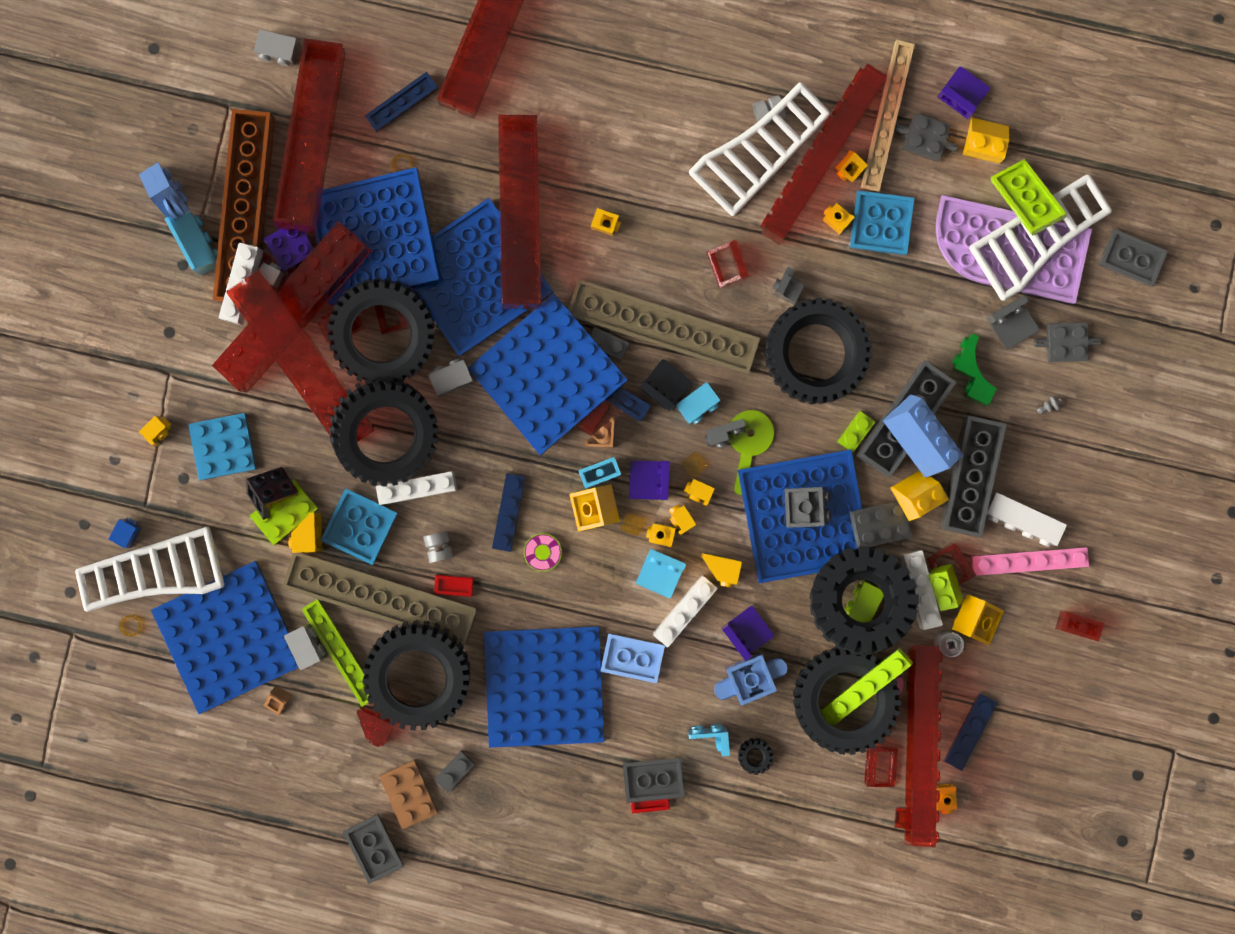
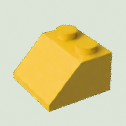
[962,117,1009,164]
[890,470,949,521]
[570,484,620,531]
[288,513,323,553]
[701,553,742,588]
[952,594,1004,646]

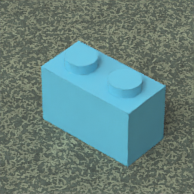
[676,382,721,424]
[578,457,621,489]

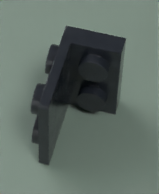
[639,359,692,412]
[246,467,298,520]

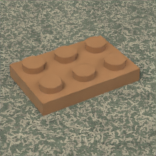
[379,760,438,829]

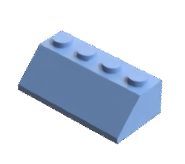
[883,395,963,477]

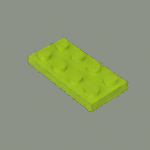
[991,159,1067,236]

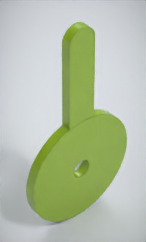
[730,410,774,495]

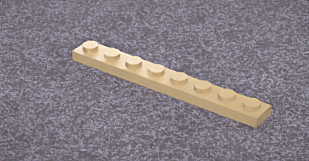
[860,40,915,193]

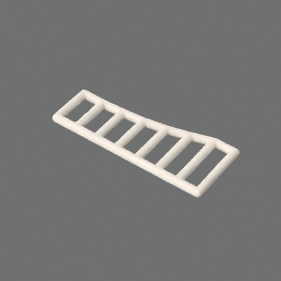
[689,82,831,216]
[970,174,1112,301]
[75,527,225,612]

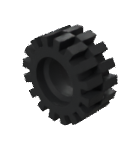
[738,738,774,775]

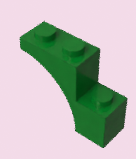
[951,333,997,407]

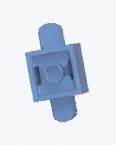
[139,163,190,220]
[714,653,788,706]

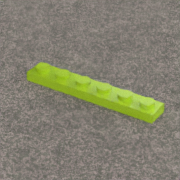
[301,599,369,707]
[820,648,913,726]

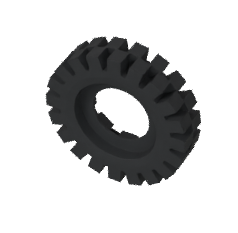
[809,546,919,655]

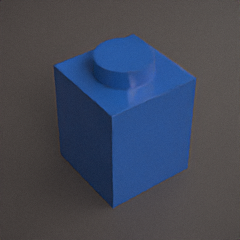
[108,517,141,548]

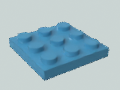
[849,190,914,256]
[188,413,257,480]
[321,488,398,565]

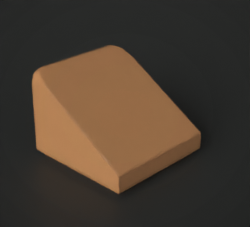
[264,686,292,716]

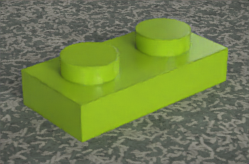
[837,411,875,453]

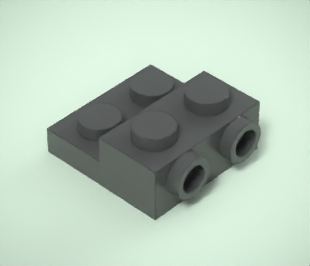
[705,419,750,449]
[785,487,832,528]

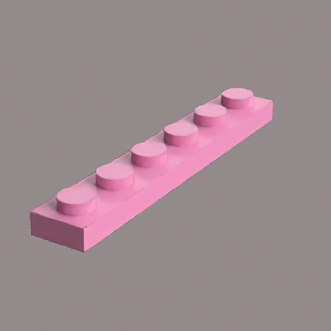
[971,547,1089,576]

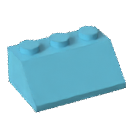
[165,212,218,275]

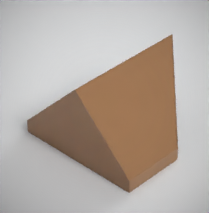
[583,418,615,449]

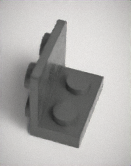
[987,295,1039,350]

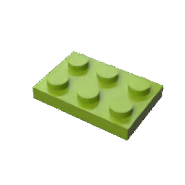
[250,479,319,545]

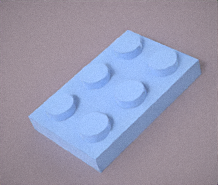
[601,633,665,683]

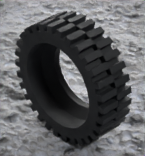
[327,277,434,382]
[765,298,872,404]
[329,377,439,487]
[363,620,470,731]
[793,647,901,755]

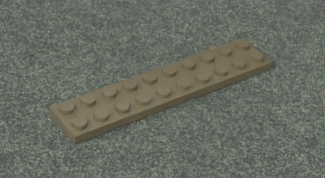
[568,279,760,375]
[282,552,477,645]

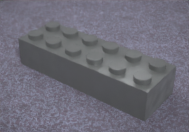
[855,360,956,478]
[939,416,1007,538]

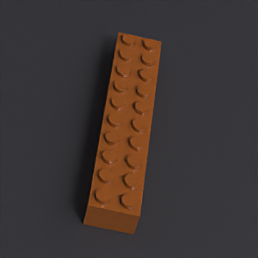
[213,109,275,306]

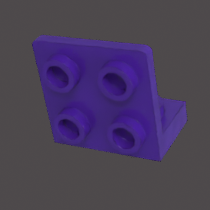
[937,66,990,119]
[264,220,316,272]
[629,460,670,500]
[721,606,774,661]

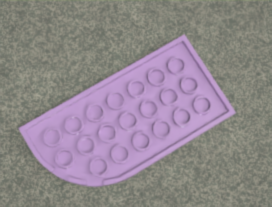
[936,195,1092,304]

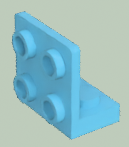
[636,548,686,598]
[688,724,730,756]

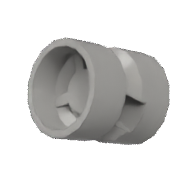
[752,95,786,125]
[423,531,454,563]
[934,630,964,658]

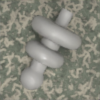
[1037,396,1062,414]

